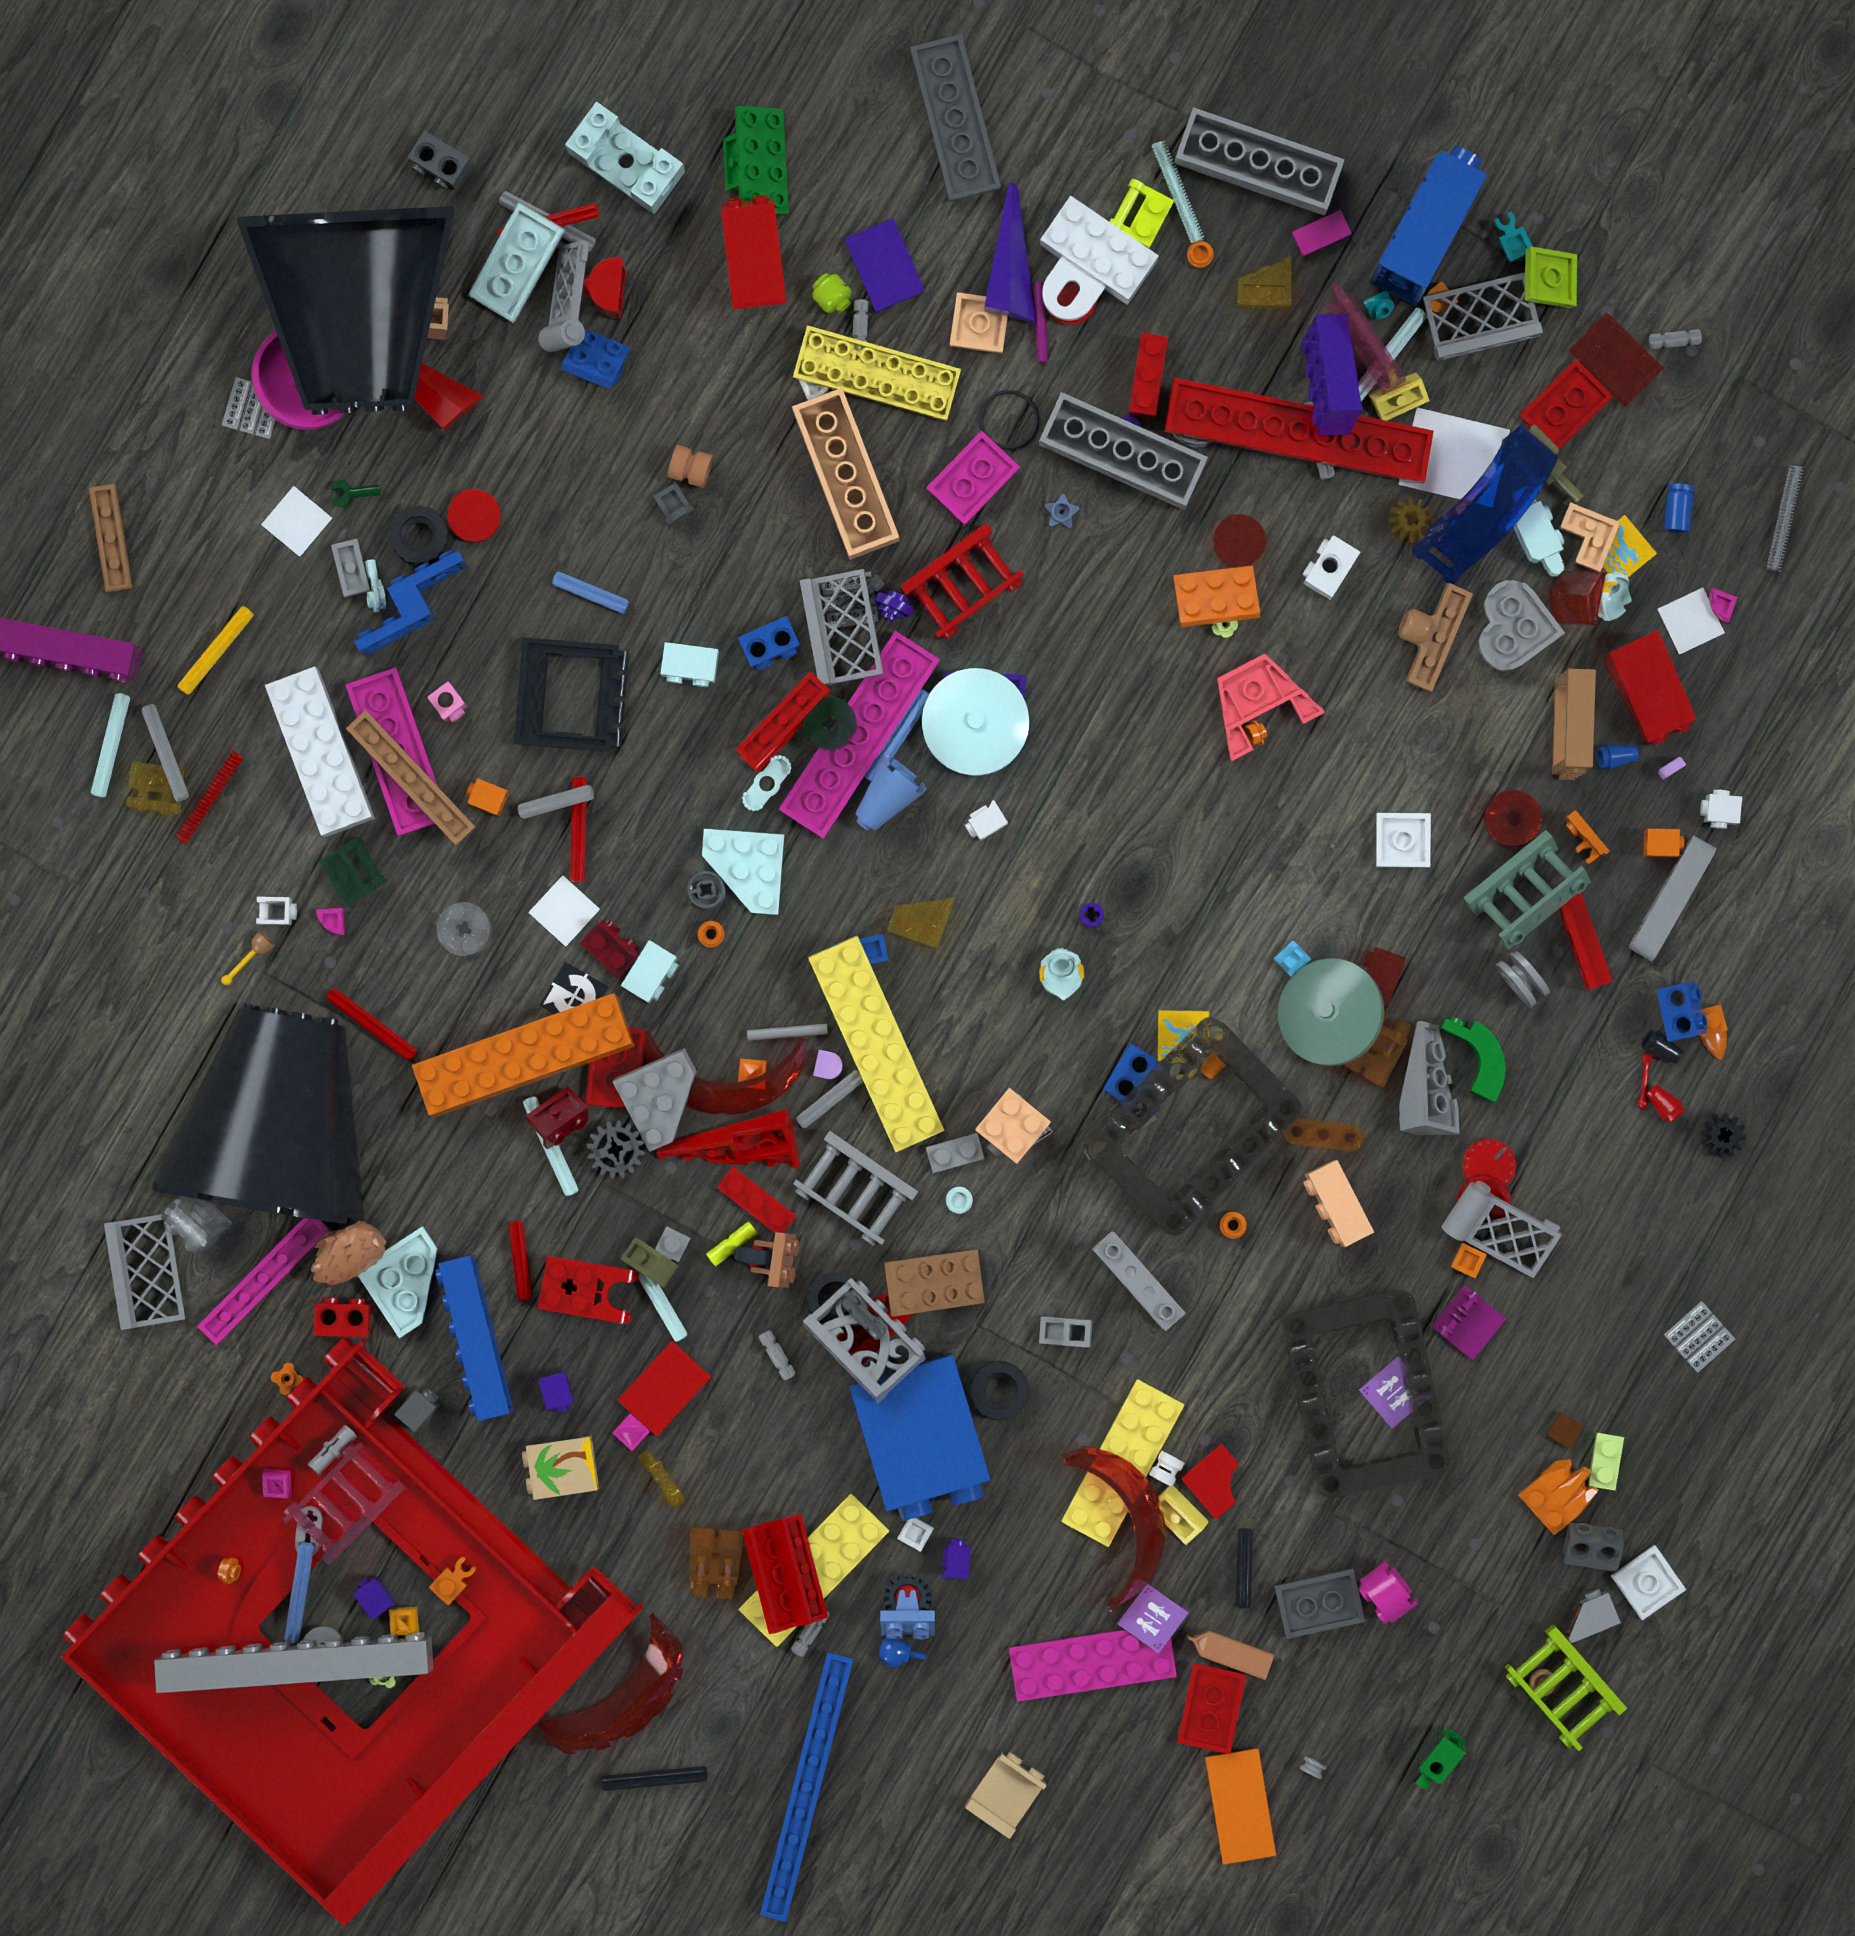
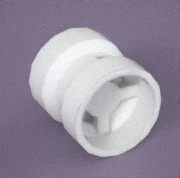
[1149,1450,1185,1487]

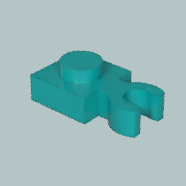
[1494,212,1533,263]

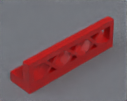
[1558,893,1613,991]

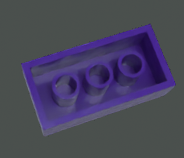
[1301,314,1362,436]

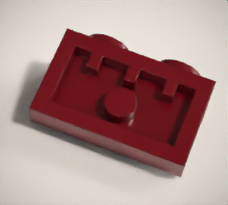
[580,919,640,980]
[526,1086,589,1149]

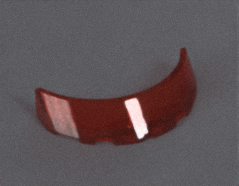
[644,1031,806,1115]
[1061,1446,1165,1612]
[537,1613,683,1754]

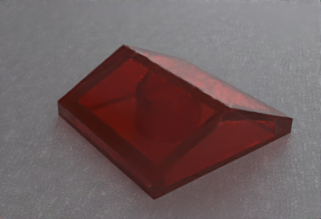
[1549,570,1606,626]

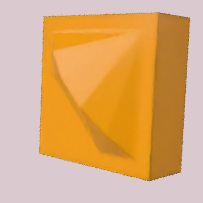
[389,1607,419,1636]

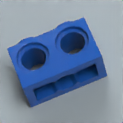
[738,616,800,671]
[1656,981,1708,1042]
[1102,1044,1159,1107]

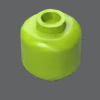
[812,273,852,313]

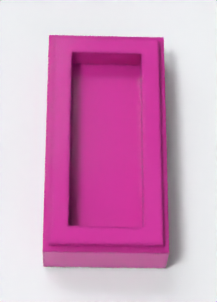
[1292,210,1352,257]

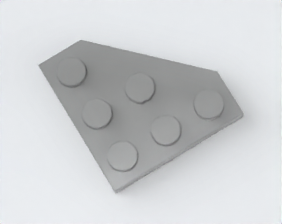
[613,1048,697,1152]

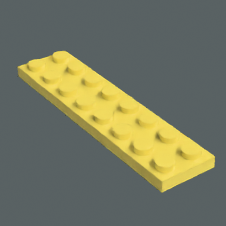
[808,935,945,1152]

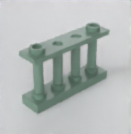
[1464,830,1591,950]

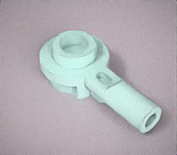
[365,560,386,613]

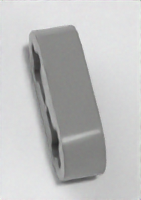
[295,1505,323,1555]

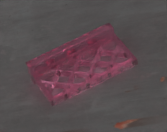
[1326,281,1406,394]

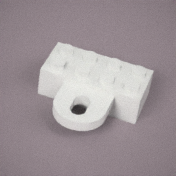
[1040,196,1159,321]

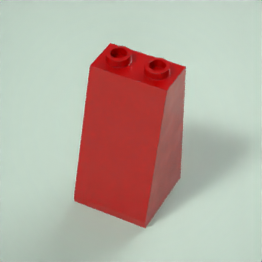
[721,195,786,310]
[1603,630,1696,746]

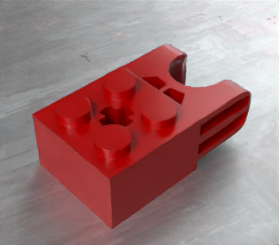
[538,1255,639,1324]

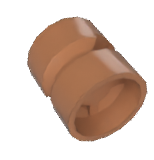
[667,444,713,488]

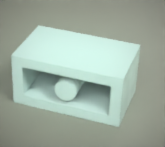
[661,642,719,687]
[621,940,679,1003]

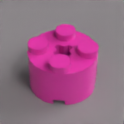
[1359,1560,1419,1624]

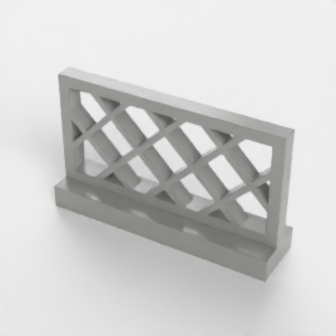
[1422,273,1543,362]
[800,569,884,687]
[104,1213,185,1330]

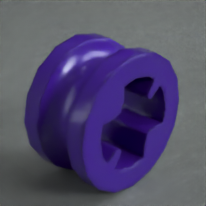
[1079,903,1104,927]

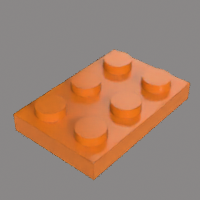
[1173,565,1260,627]

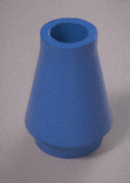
[1597,744,1639,770]

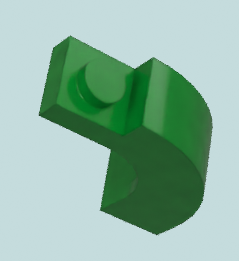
[1439,1016,1505,1103]

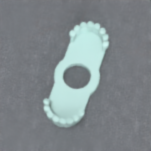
[742,755,791,811]

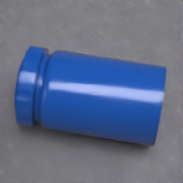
[1663,483,1695,533]

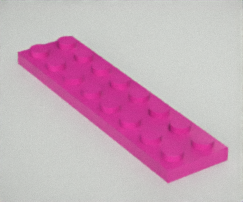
[779,631,940,839]

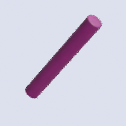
[1033,282,1048,363]

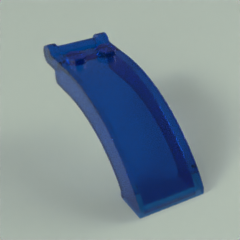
[1412,424,1558,584]

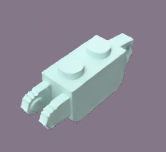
[1511,486,1565,577]

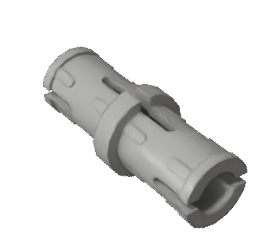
[307,1425,357,1476]

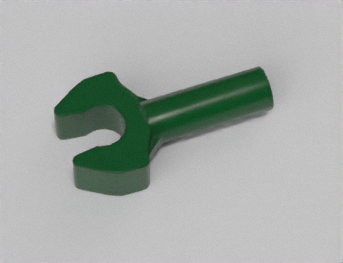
[330,479,381,507]

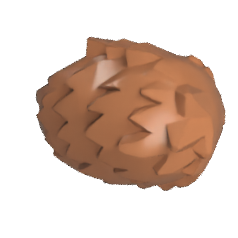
[311,1221,386,1285]

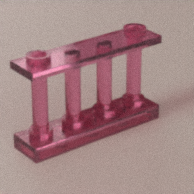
[283,1442,406,1565]

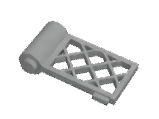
[538,240,589,352]
[1442,1181,1562,1278]

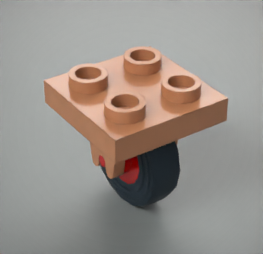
[735,1232,799,1288]

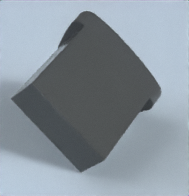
[653,482,695,526]

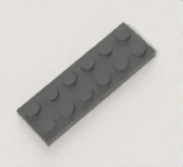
[910,34,1001,202]

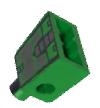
[1413,1725,1466,1790]

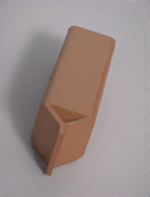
[1187,1630,1274,1680]

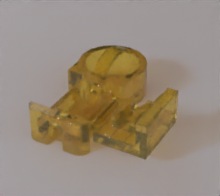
[638,1450,686,1508]

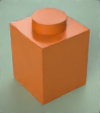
[465,778,509,817]
[1643,829,1684,858]

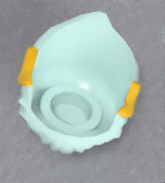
[1591,572,1632,621]
[1039,948,1084,1000]

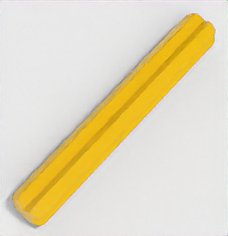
[178,606,254,695]

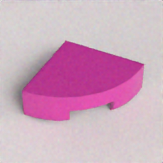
[1709,588,1737,623]
[316,908,345,935]

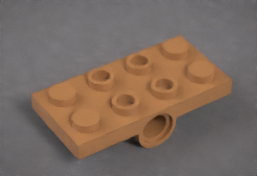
[884,1250,985,1316]

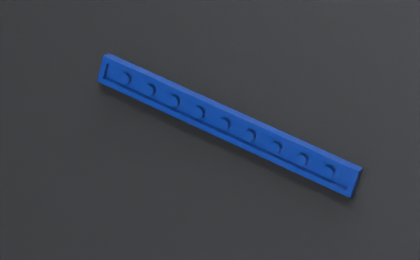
[760,1652,854,1922]

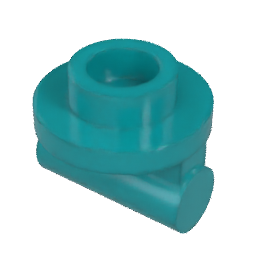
[1362,290,1394,320]

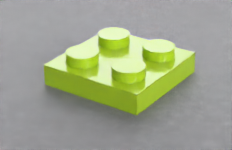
[1525,247,1577,308]

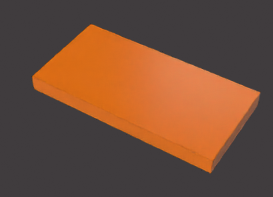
[1205,1748,1276,1865]

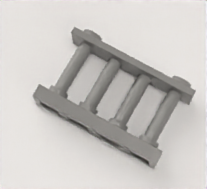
[793,1131,918,1246]
[1092,1231,1186,1331]

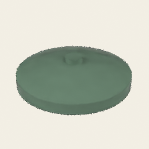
[1278,958,1384,1066]

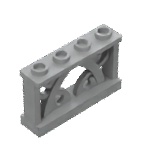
[803,1278,926,1404]

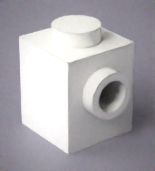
[1700,790,1742,829]

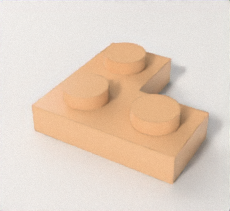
[1559,502,1620,573]

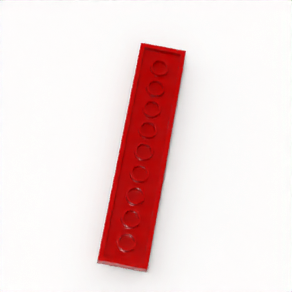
[1164,378,1434,484]

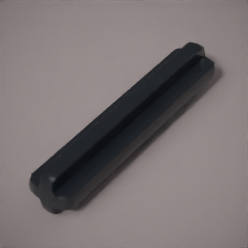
[1236,1528,1253,1608]

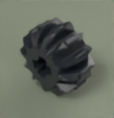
[1700,1113,1746,1158]

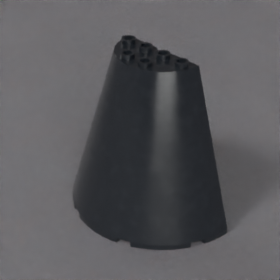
[237,206,455,415]
[151,1003,364,1225]

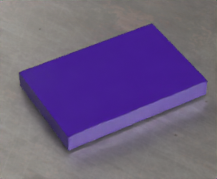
[845,218,925,313]

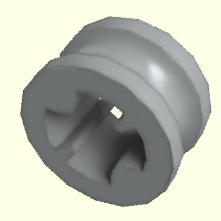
[1299,1756,1327,1779]

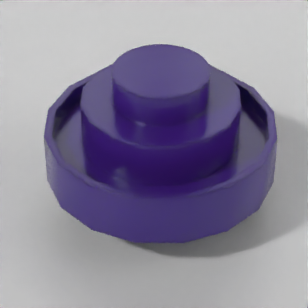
[875,590,914,622]

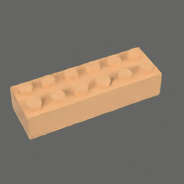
[792,388,900,560]

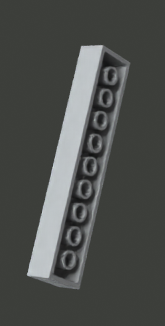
[154,1632,434,1693]

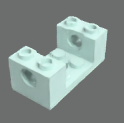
[565,102,685,214]

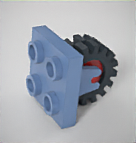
[880,1573,935,1639]

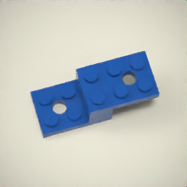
[354,550,468,657]

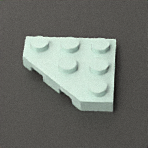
[702,829,784,915]
[358,1226,438,1338]

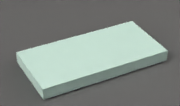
[468,203,565,323]

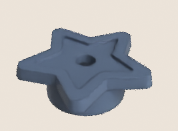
[1045,494,1079,528]

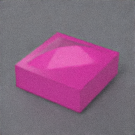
[613,1413,650,1451]
[262,1469,292,1499]

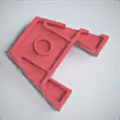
[1217,654,1325,761]

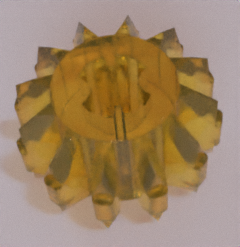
[1388,497,1434,543]

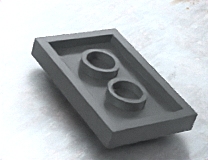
[1274,1568,1365,1639]

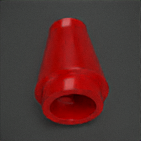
[1646,1084,1685,1124]

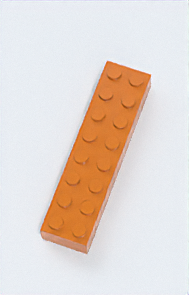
[412,993,635,1118]

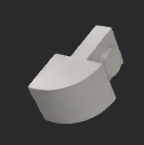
[1039,1316,1093,1347]

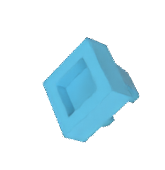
[1273,940,1312,977]

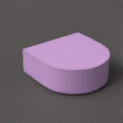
[1658,757,1686,780]
[813,1050,843,1079]

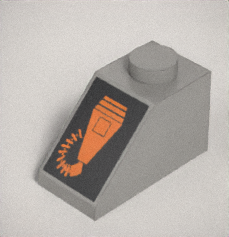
[1566,1589,1621,1643]

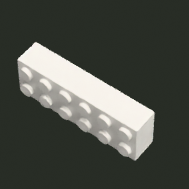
[265,667,375,837]

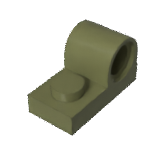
[621,1237,679,1288]

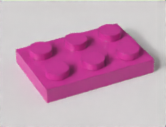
[926,431,1020,526]

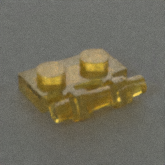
[126,761,186,816]

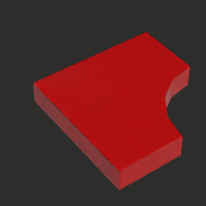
[1181,1443,1239,1519]

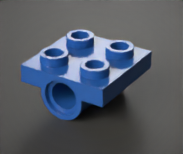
[561,329,631,389]

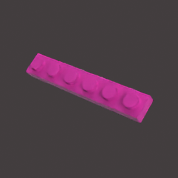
[197,1218,331,1345]

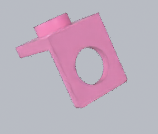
[427,682,468,723]

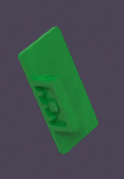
[723,106,789,215]

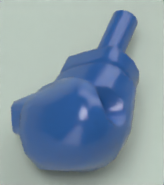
[879,1638,926,1668]

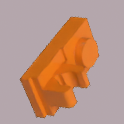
[1564,810,1610,864]

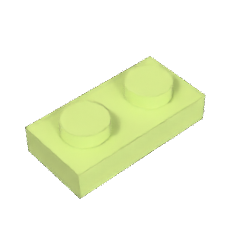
[1588,1432,1624,1490]

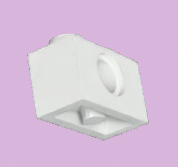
[1302,535,1360,600]

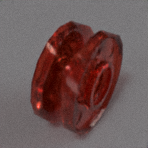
[1484,790,1543,847]

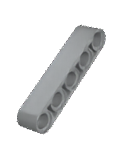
[1628,835,1717,962]

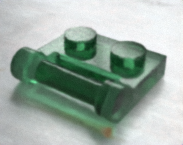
[319,836,388,907]

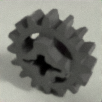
[587,1121,645,1179]

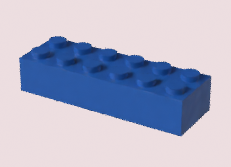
[436,1255,514,1421]

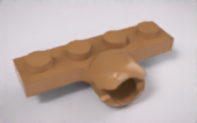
[1398,583,1473,692]

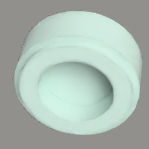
[946,1187,973,1214]

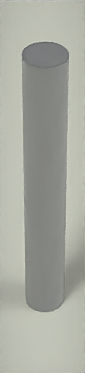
[747,1024,828,1041]

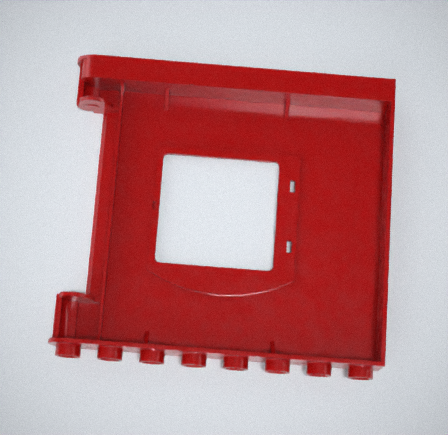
[61,1337,645,1927]

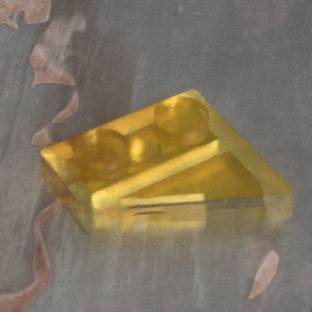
[1237,256,1291,309]
[887,898,954,949]

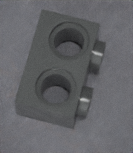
[408,130,472,190]
[394,1388,441,1432]
[1563,1522,1624,1572]

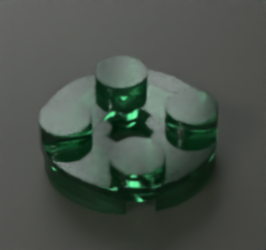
[803,696,857,751]

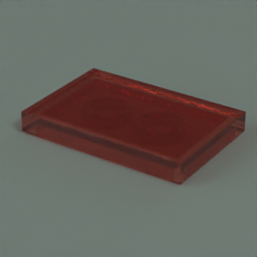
[1569,313,1664,407]

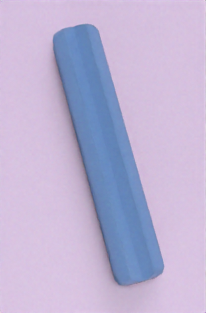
[552,572,629,613]

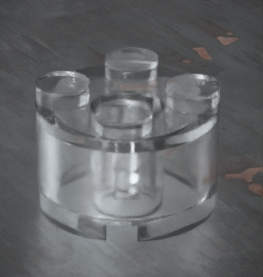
[437,902,493,957]

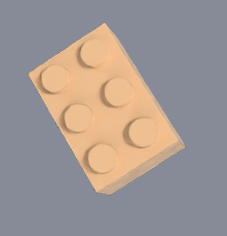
[1303,1160,1374,1247]

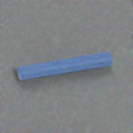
[864,689,929,782]
[284,1542,314,1643]

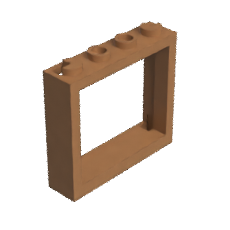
[1552,669,1596,780]

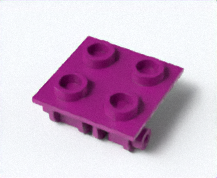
[1431,1285,1506,1360]

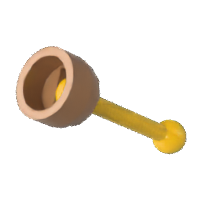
[221,931,275,985]

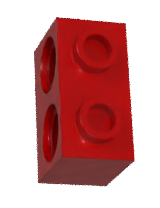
[314,1298,372,1337]

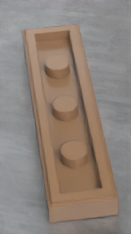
[89,483,133,593]

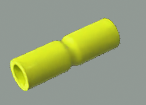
[706,1221,758,1266]

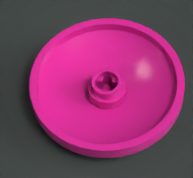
[251,331,345,430]

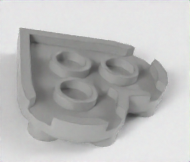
[1478,580,1565,672]

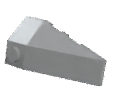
[1399,1021,1460,1135]

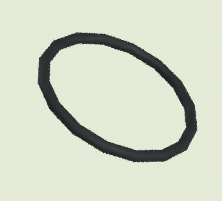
[979,390,1039,450]

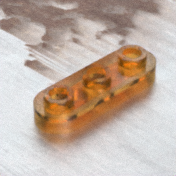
[1283,1118,1364,1151]

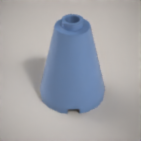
[855,755,927,831]

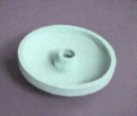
[922,668,1029,776]

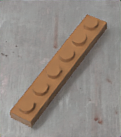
[346,710,476,846]

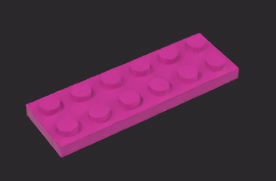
[345,667,438,836]
[1009,1629,1177,1702]

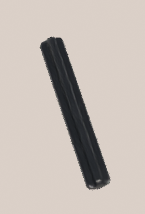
[601,1766,708,1791]

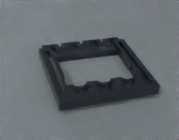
[514,637,629,752]

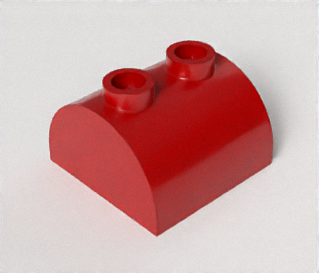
[583,258,626,320]

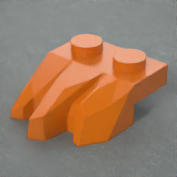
[1518,1459,1599,1535]

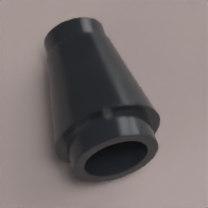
[1641,1030,1683,1064]

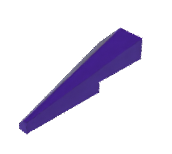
[984,183,1035,323]

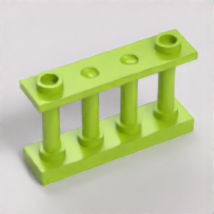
[1505,1624,1627,1751]

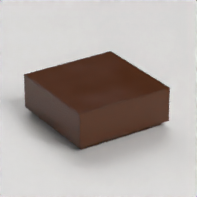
[1546,1412,1584,1449]

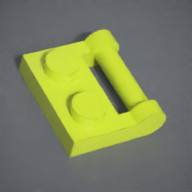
[1109,179,1174,249]

